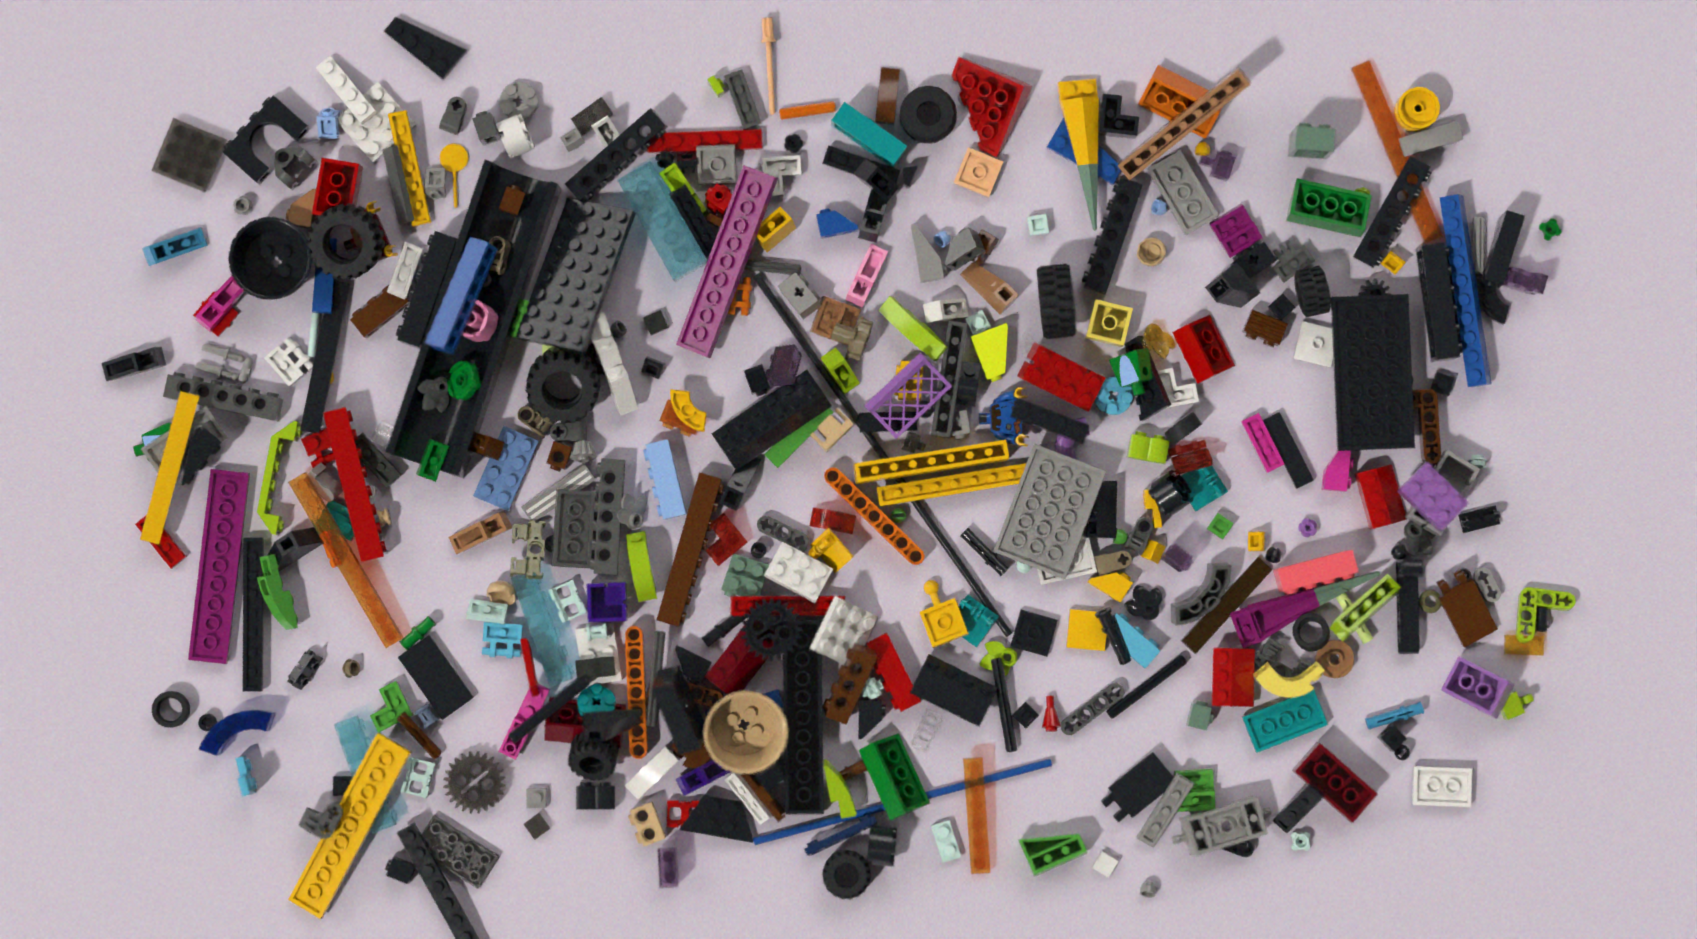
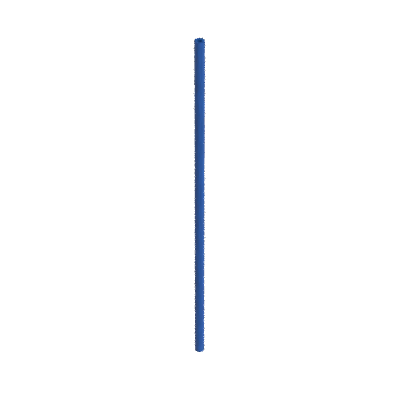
[753,759,1052,845]

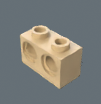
[628,801,666,847]

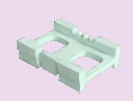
[548,580,587,623]
[400,757,435,798]

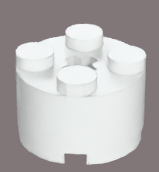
[496,114,535,159]

